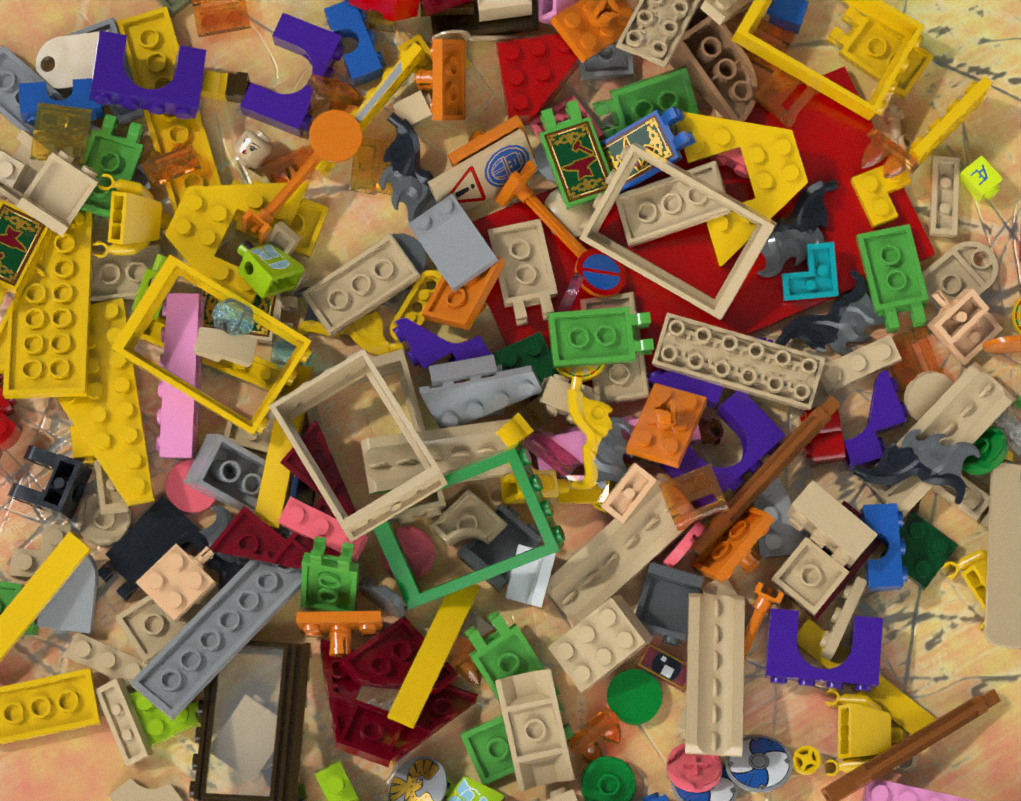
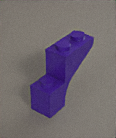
[392,318,491,369]
[844,370,908,472]

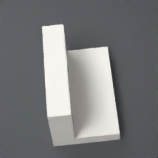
[504,544,556,608]

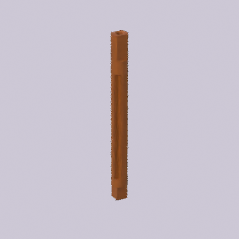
[690,395,842,556]
[821,689,1001,801]

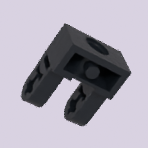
[7,445,92,520]

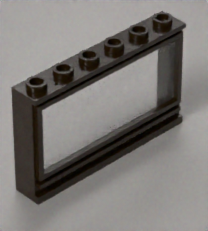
[189,641,312,801]

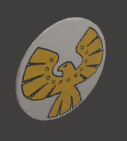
[388,756,447,801]

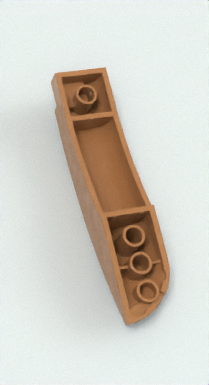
[625,0,757,122]

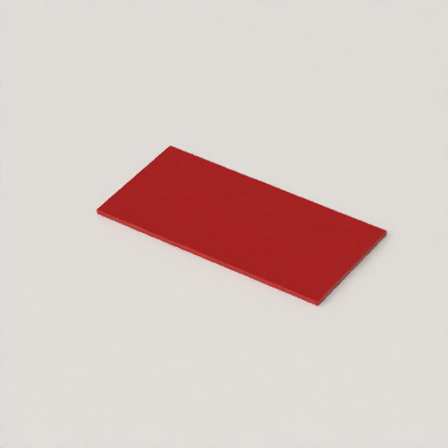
[472,66,936,419]

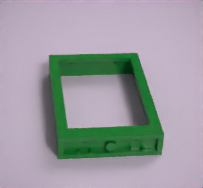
[369,442,565,609]

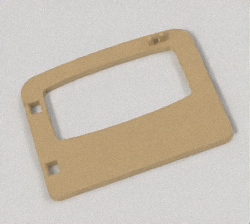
[984,463,1021,649]

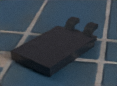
[98,495,201,602]

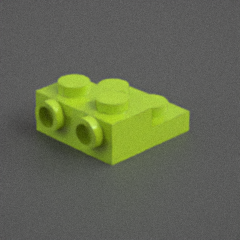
[129,691,201,747]

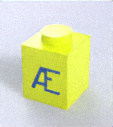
[959,155,1003,203]

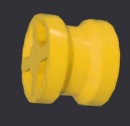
[792,745,821,775]

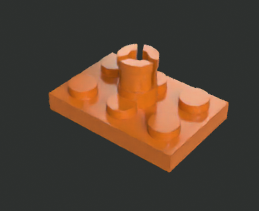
[550,0,633,63]
[415,39,465,120]
[447,115,535,168]
[421,256,506,330]
[626,383,707,468]
[690,506,775,583]
[296,611,384,657]

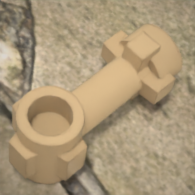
[884,106,912,157]

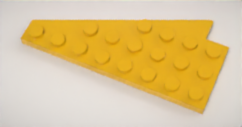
[0,210,94,399]
[55,298,155,506]

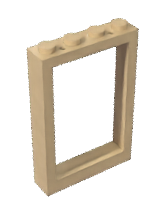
[579,142,777,320]
[269,349,448,542]
[306,349,446,533]

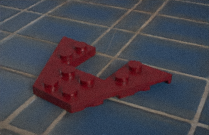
[209,420,357,570]
[319,639,478,768]

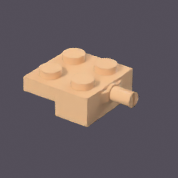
[927,288,1003,365]
[136,544,217,623]

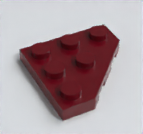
[340,616,459,694]

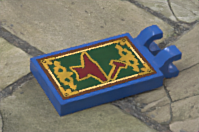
[600,107,696,194]

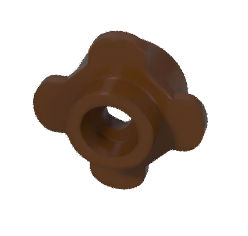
[698,418,724,445]

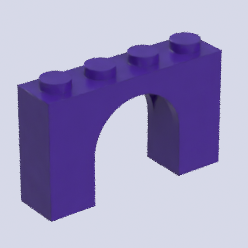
[240,13,345,137]
[89,30,206,120]
[658,391,786,512]
[764,608,883,692]

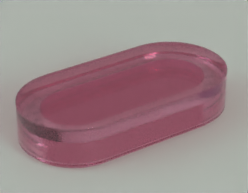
[557,272,584,312]

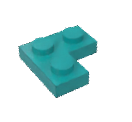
[781,242,839,301]

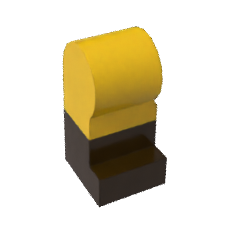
[201,71,251,103]
[496,398,552,447]

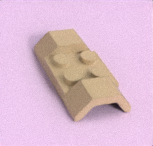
[495,668,575,792]

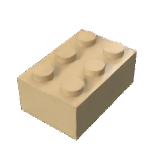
[786,480,878,569]
[548,595,654,693]

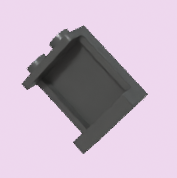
[457,504,542,593]
[635,562,704,647]

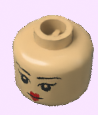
[232,130,272,170]

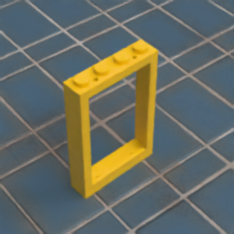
[731,0,925,121]
[111,255,313,437]

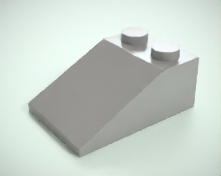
[408,193,499,292]
[183,434,266,514]

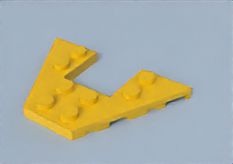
[676,112,808,267]
[165,182,309,328]

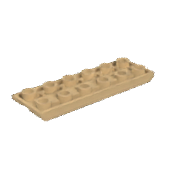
[616,0,701,68]
[652,312,825,410]
[863,362,1016,517]
[361,419,528,495]
[546,475,701,625]
[685,593,745,757]

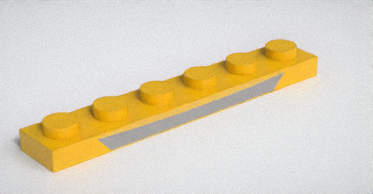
[315,42,426,178]
[140,316,284,392]

